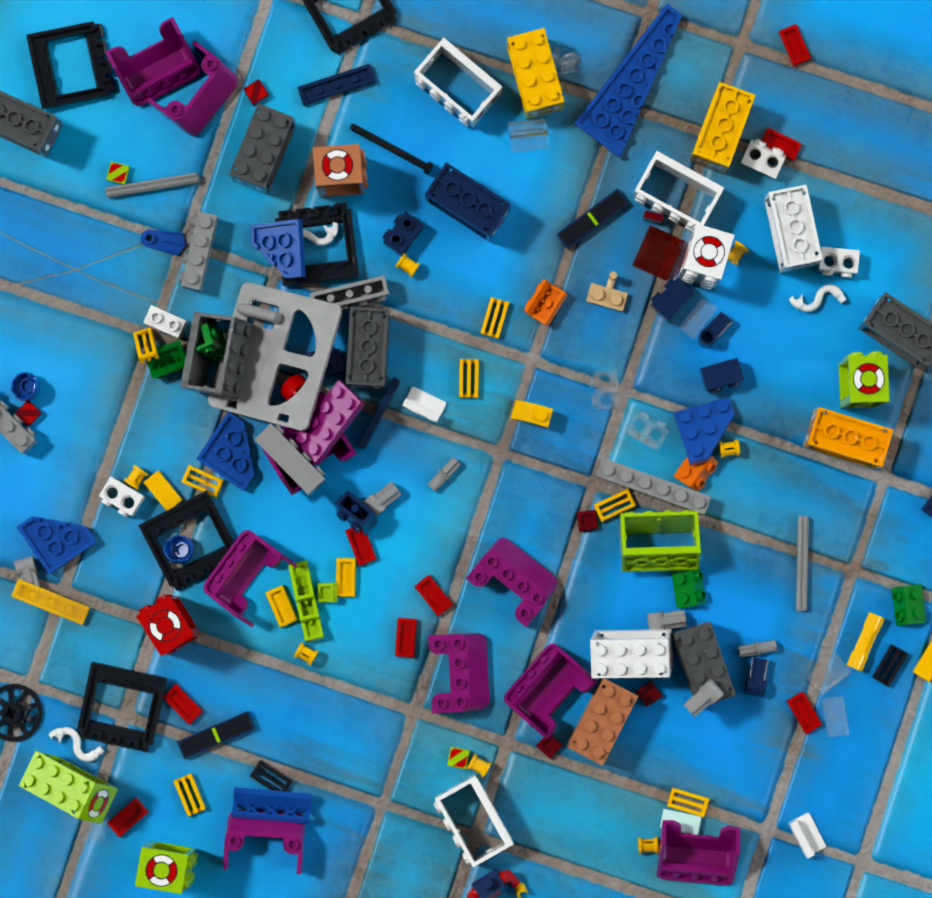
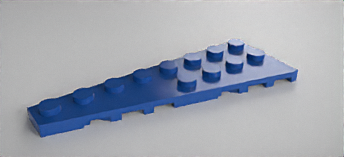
[574,4,682,158]

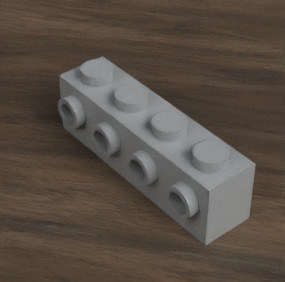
[179,211,219,292]
[310,276,389,311]
[0,400,38,455]
[254,423,326,496]

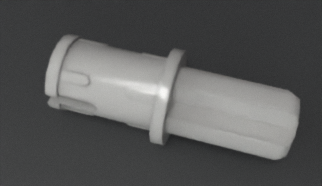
[427,458,461,492]
[738,640,777,657]

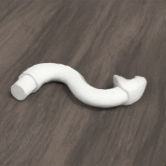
[303,222,338,246]
[789,285,847,312]
[49,727,105,762]

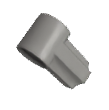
[363,482,402,516]
[14,556,41,587]
[647,610,686,629]
[683,679,724,717]

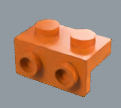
[524,279,568,327]
[673,456,718,492]

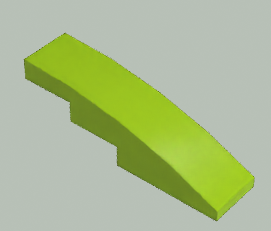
[288,560,324,643]

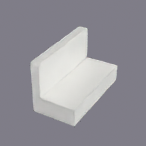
[402,387,446,423]
[788,813,826,859]

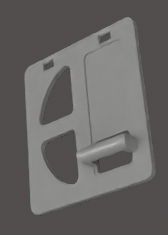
[208,282,343,431]

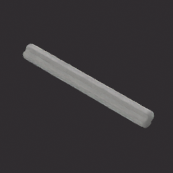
[105,173,200,198]
[796,516,809,611]

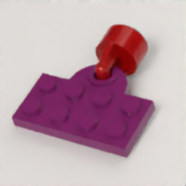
[281,374,365,464]

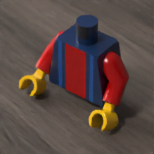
[467,869,528,898]

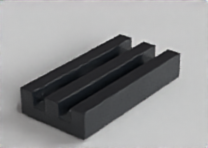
[872,644,908,687]
[250,760,292,792]

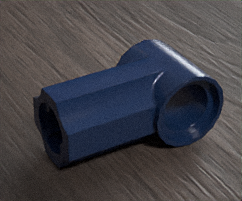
[697,312,733,348]
[744,657,769,697]

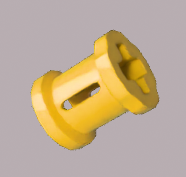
[727,241,749,266]
[395,253,420,278]
[719,439,740,459]
[123,465,148,490]
[293,642,319,666]
[467,754,492,778]
[638,836,658,855]

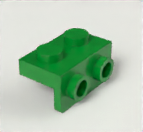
[196,323,228,361]
[144,339,186,379]
[671,566,706,608]
[892,584,926,626]

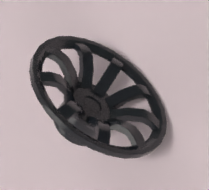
[0,684,43,742]

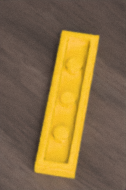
[11,578,90,625]

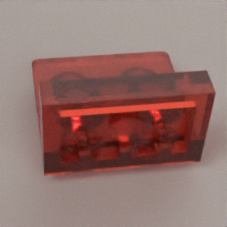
[632,225,685,280]

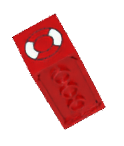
[136,594,202,656]

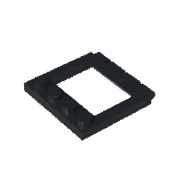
[302,0,397,55]
[26,21,116,110]
[275,203,359,287]
[138,490,234,591]
[77,661,167,752]

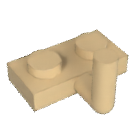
[586,271,628,312]

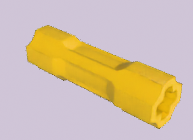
[846,612,885,672]

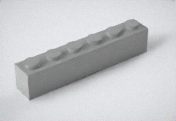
[595,458,711,515]

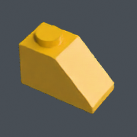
[511,400,553,429]

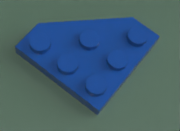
[250,219,306,279]
[673,397,734,466]
[196,411,255,491]
[17,516,97,575]

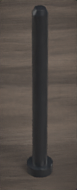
[350,124,434,175]

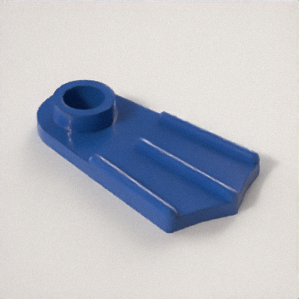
[141,230,186,256]

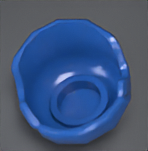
[11,372,40,401]
[163,535,194,564]

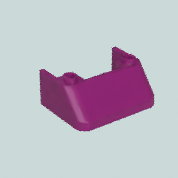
[147,40,238,136]
[203,530,297,627]
[223,810,305,874]

